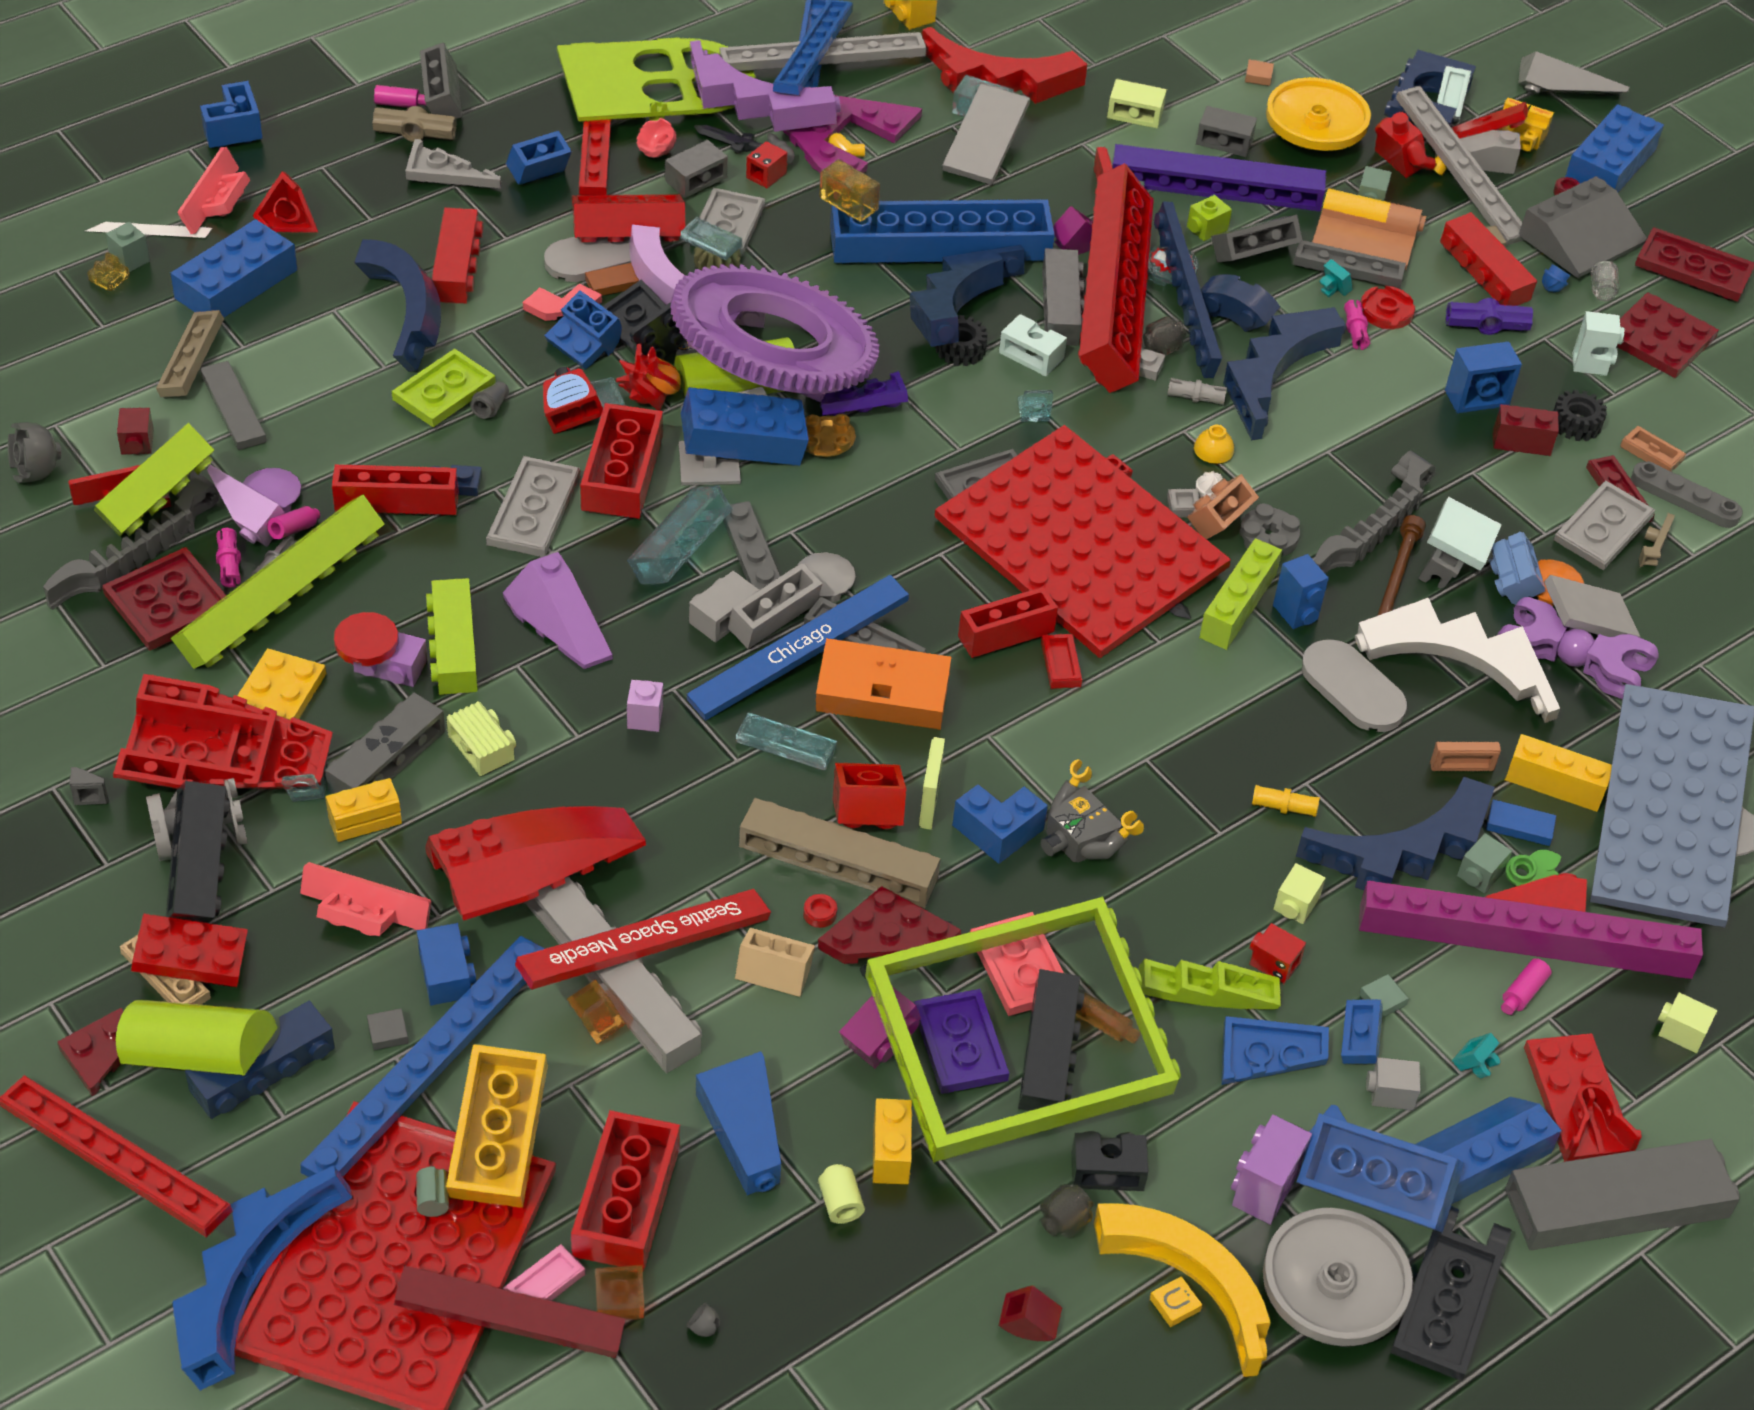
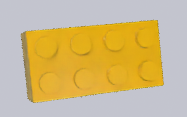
[446,1044,548,1208]

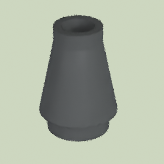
[471,381,509,419]

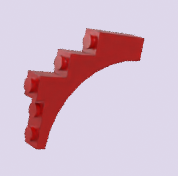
[922,27,1088,104]

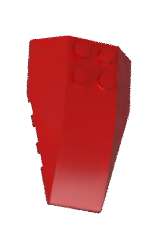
[113,674,333,789]
[425,806,646,921]

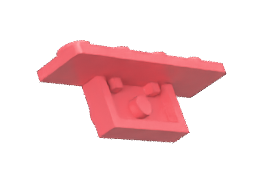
[178,147,250,234]
[300,862,431,937]

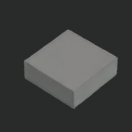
[1167,489,1199,517]

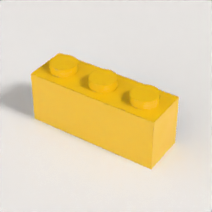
[1505,734,1612,812]

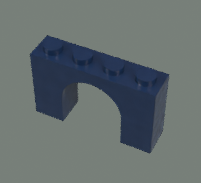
[1384,50,1476,138]

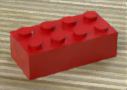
[580,403,663,519]
[571,1110,680,1272]

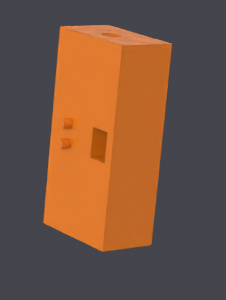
[816,638,951,730]

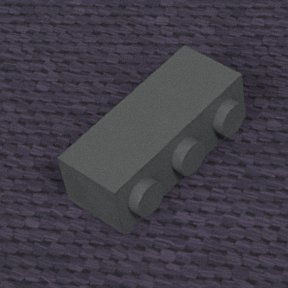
[420,42,462,118]
[1211,215,1303,262]

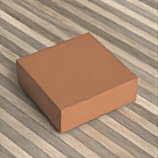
[1245,60,1274,86]

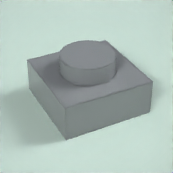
[1139,348,1165,381]

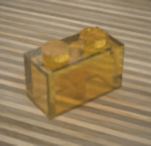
[819,159,880,222]

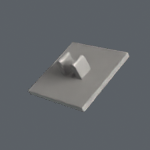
[679,441,740,485]

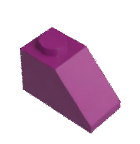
[1053,206,1093,255]

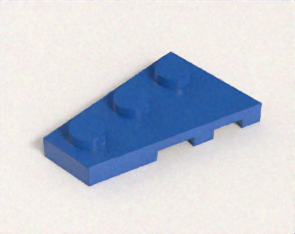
[1221,1016,1329,1085]

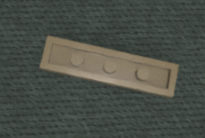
[156,310,224,397]

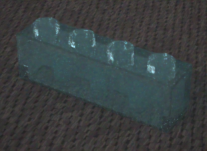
[627,485,733,584]

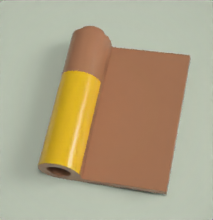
[1312,188,1426,270]

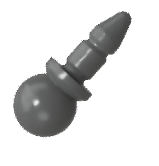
[767,133,795,166]

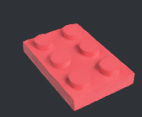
[970,912,1064,1016]

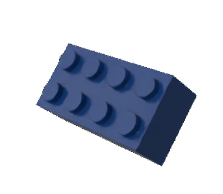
[1565,104,1664,192]
[170,219,298,318]
[681,387,809,466]
[1297,1113,1464,1233]

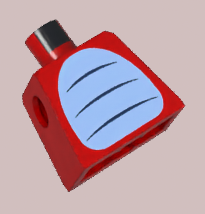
[543,367,603,434]

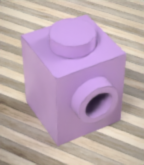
[627,680,663,732]

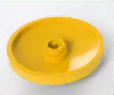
[1266,78,1371,151]

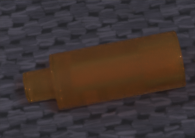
[1076,993,1141,1044]

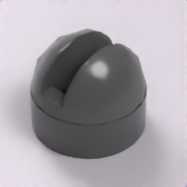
[687,1303,720,1337]

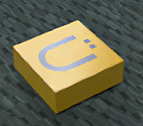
[1150,1276,1202,1327]

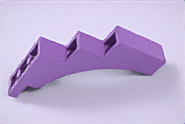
[690,40,841,132]

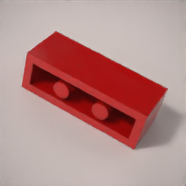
[958,586,1058,658]

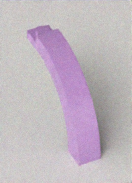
[630,224,766,328]

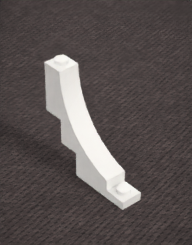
[1355,598,1560,723]

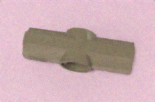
[373,106,457,142]

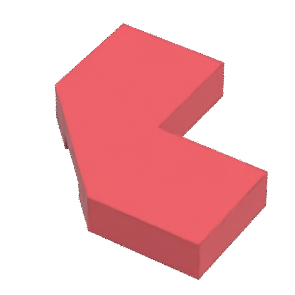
[523,284,602,321]

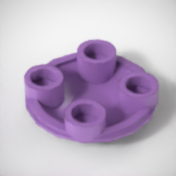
[243,468,301,513]

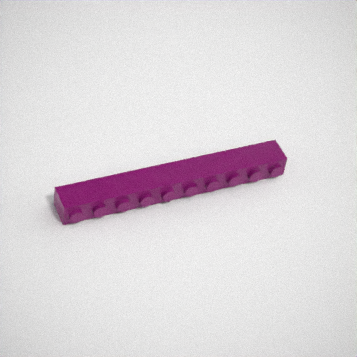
[1359,880,1703,979]

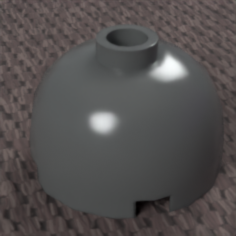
[8,422,61,483]

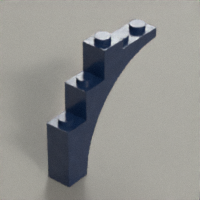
[1296,777,1495,890]

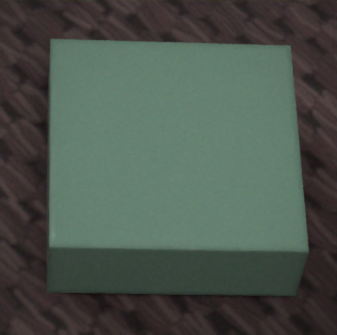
[1359,974,1409,1017]

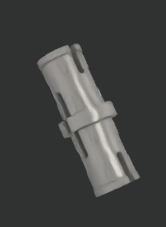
[1167,378,1227,405]

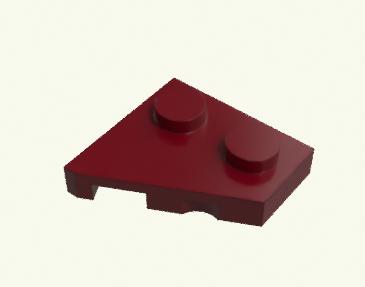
[57,1008,124,1096]

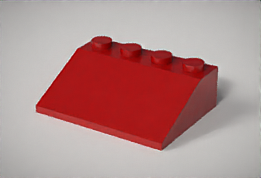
[572,194,685,242]

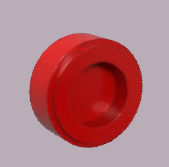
[803,894,837,928]

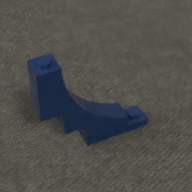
[910,245,1024,347]
[1223,307,1346,441]

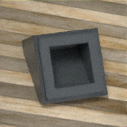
[70,767,109,805]

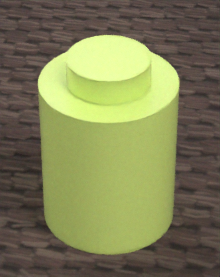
[818,1164,865,1224]

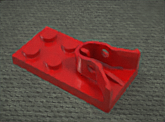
[1524,1033,1642,1162]

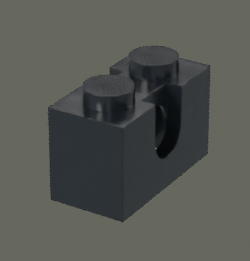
[1071,1131,1149,1191]

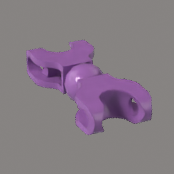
[1496,597,1659,699]

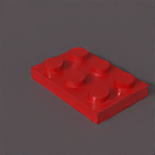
[131,913,248,987]

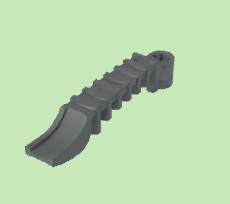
[1314,451,1436,573]
[43,471,220,610]

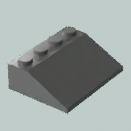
[1519,176,1647,278]

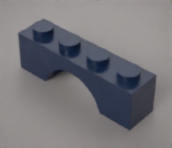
[185,1000,335,1119]

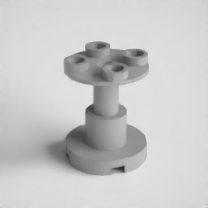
[146,778,247,861]

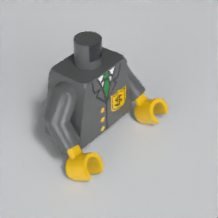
[1041,759,1144,863]

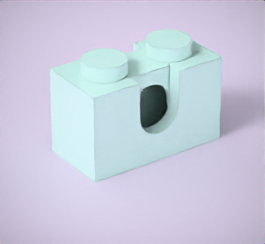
[1573,311,1624,376]
[999,314,1067,376]

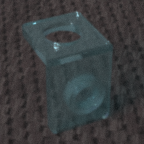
[1018,390,1053,422]
[281,761,328,802]

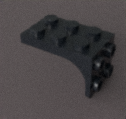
[603,279,687,359]

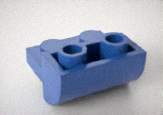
[544,290,622,370]

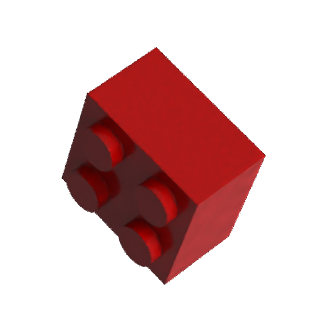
[832,763,906,829]

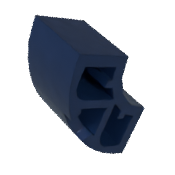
[1201,274,1280,332]

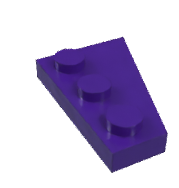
[819,371,908,416]

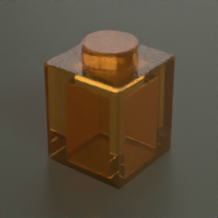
[567,979,626,1044]

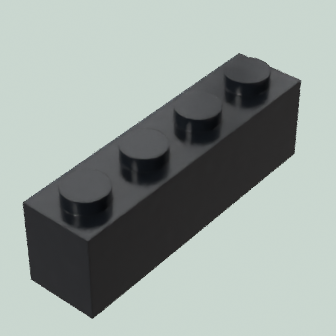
[166,781,230,923]
[1018,969,1085,1111]

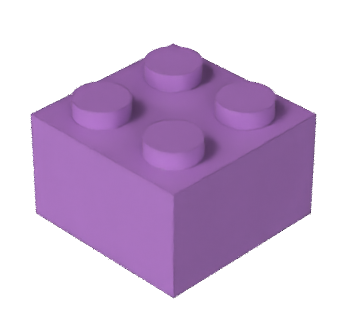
[1231,1115,1312,1225]

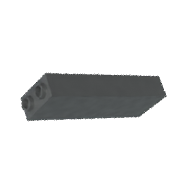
[1505,1139,1739,1251]

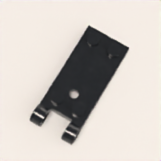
[1391,1206,1512,1381]

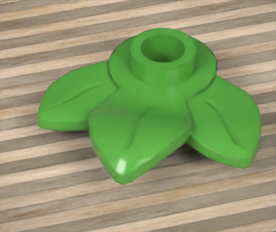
[1505,850,1561,886]

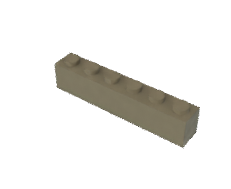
[739,798,941,908]

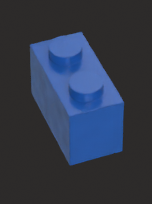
[506,131,572,185]
[1273,554,1328,629]
[417,923,476,1006]

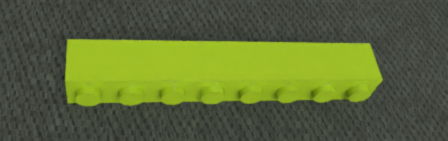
[171,495,385,669]

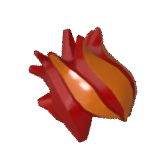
[616,344,681,411]

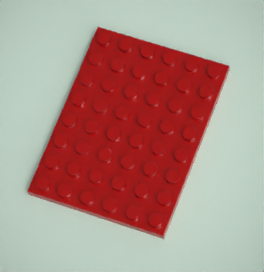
[935,425,1231,658]
[234,1101,556,1410]

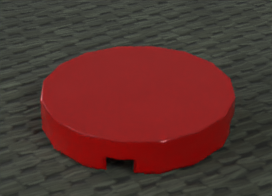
[1361,286,1416,329]
[334,612,399,666]

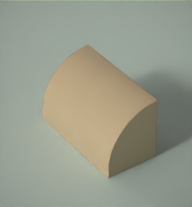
[735,928,815,997]

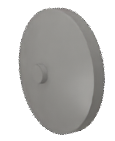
[1263,1208,1413,1346]

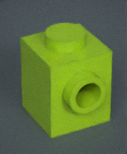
[1187,195,1232,241]

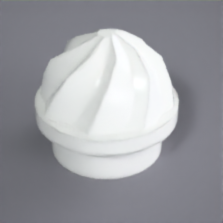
[1196,471,1223,498]

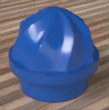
[1542,264,1571,292]

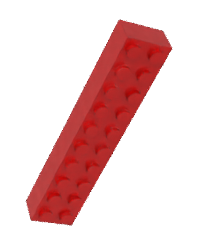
[1078,163,1154,393]

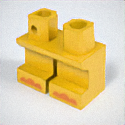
[1499,97,1554,151]

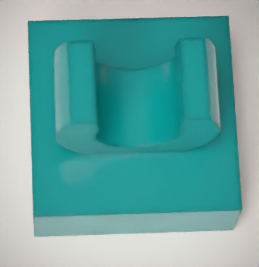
[1319,259,1353,297]
[1452,1033,1501,1079]

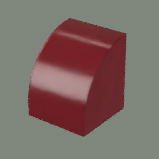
[998,1285,1062,1341]

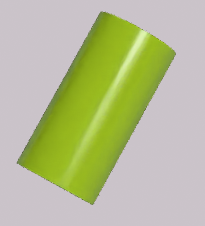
[674,337,795,397]
[116,1000,278,1075]

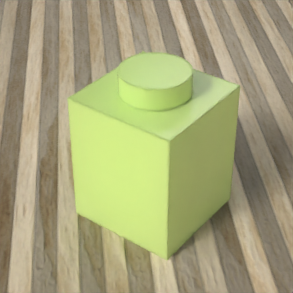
[1273,863,1326,924]
[1658,993,1717,1053]

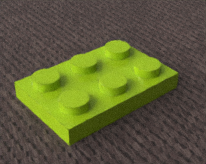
[391,348,496,427]

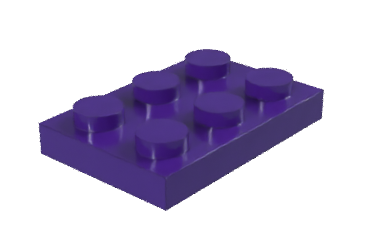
[914,989,1009,1094]

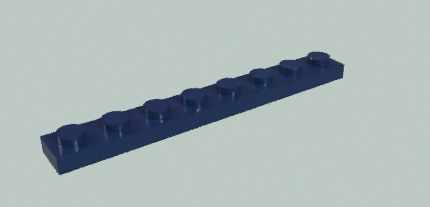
[1154,201,1222,378]

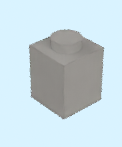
[1366,1057,1420,1110]

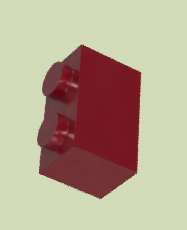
[1493,404,1559,456]

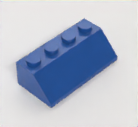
[1415,1097,1562,1205]

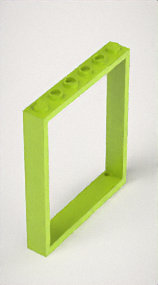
[865,897,1181,1163]

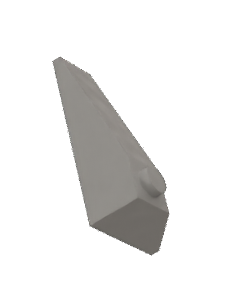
[1518,51,1629,95]

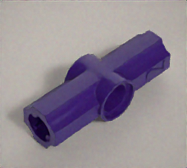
[1445,298,1533,335]

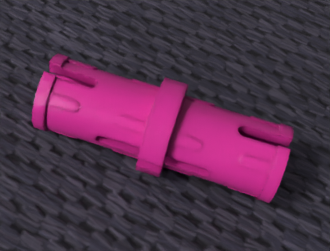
[1344,300,1370,350]
[216,528,241,587]

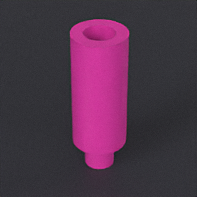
[374,85,427,108]
[267,506,320,539]
[1501,958,1552,1015]

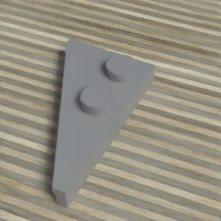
[405,139,501,188]

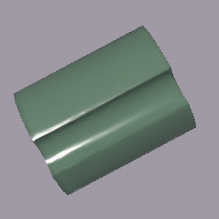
[416,1166,449,1217]

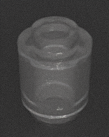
[1591,261,1620,301]

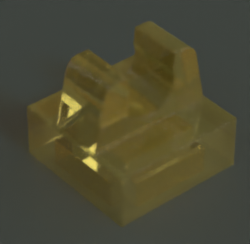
[87,252,129,291]

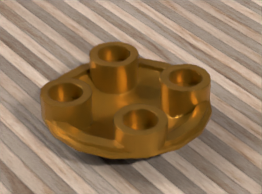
[805,414,856,457]

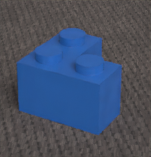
[200,81,263,148]
[952,784,1048,864]

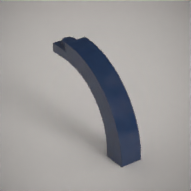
[354,239,441,372]

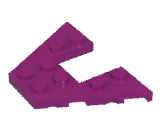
[783,95,923,198]

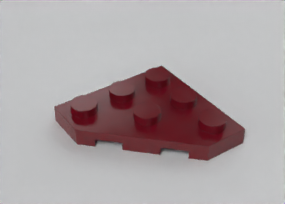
[818,886,961,964]

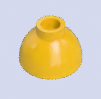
[1194,425,1234,464]

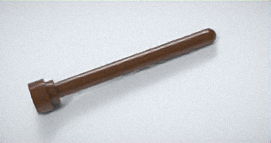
[1377,515,1426,616]

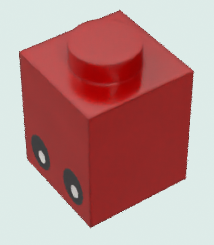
[746,141,788,188]
[1249,923,1306,984]

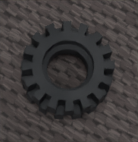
[936,315,988,366]
[1553,390,1607,441]

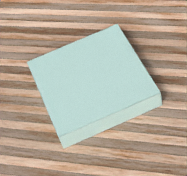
[1427,497,1501,570]

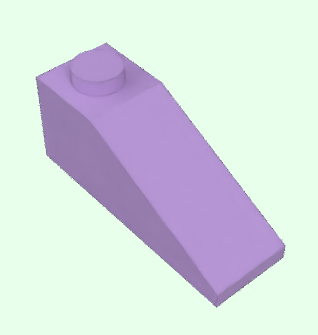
[207,465,285,547]

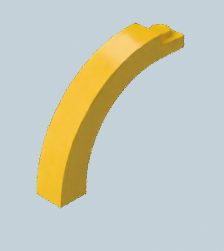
[1094,1203,1270,1377]

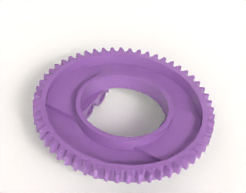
[670,264,879,402]

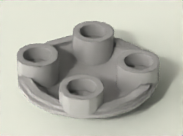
[798,552,856,602]

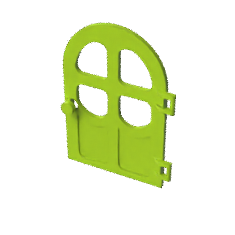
[557,37,755,121]

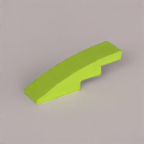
[1139,959,1281,1009]

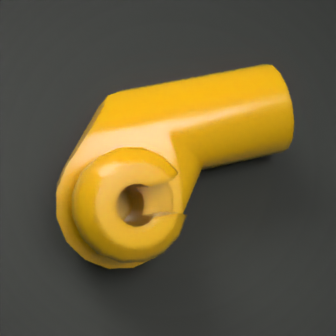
[828,133,865,157]

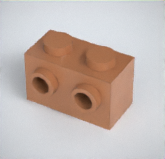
[1187,474,1259,539]

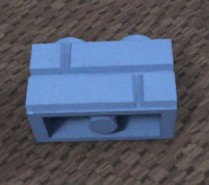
[1489,531,1545,605]

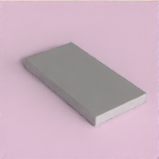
[943,84,1030,185]
[486,456,581,557]

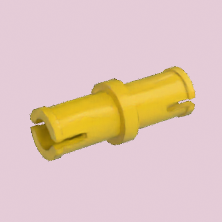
[1252,785,1320,817]

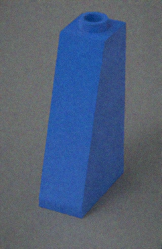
[696,1051,781,1195]

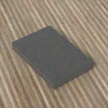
[935,449,1017,500]

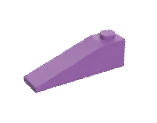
[503,552,613,669]

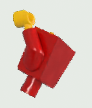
[1375,112,1447,178]

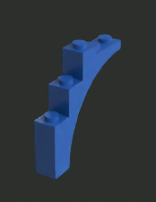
[172,1165,352,1391]

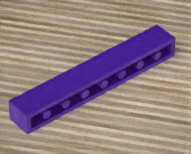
[1112,144,1326,211]

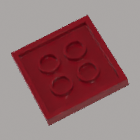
[1617,292,1719,379]
[102,547,226,651]

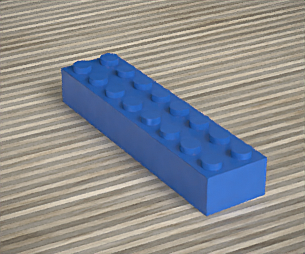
[830,199,1054,263]

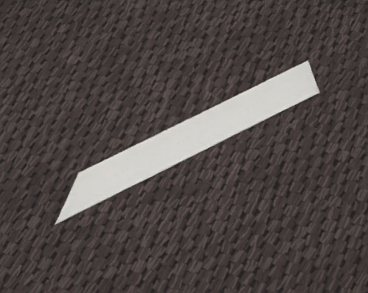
[85,222,212,238]

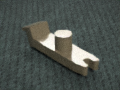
[1639,513,1675,567]

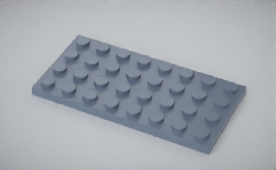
[1590,684,1754,928]

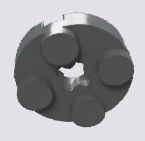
[1239,504,1300,556]

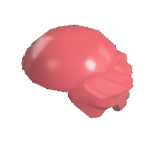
[637,118,676,158]

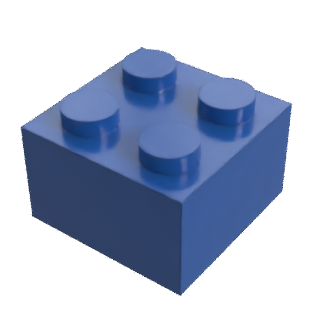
[1445,342,1522,413]

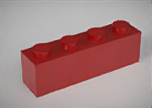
[432,208,483,304]
[1440,212,1537,306]
[332,464,459,515]

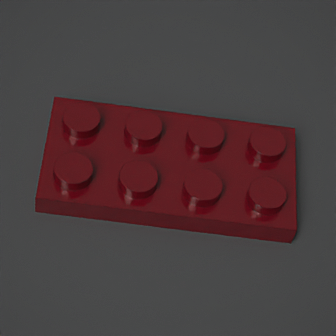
[1635,227,1754,302]

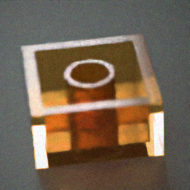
[595,1265,644,1320]

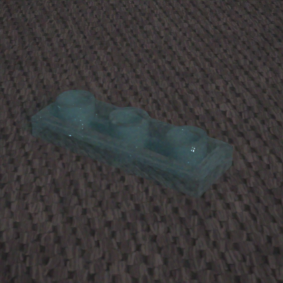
[736,712,837,770]

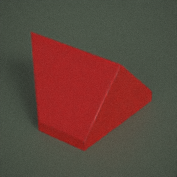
[252,171,318,232]

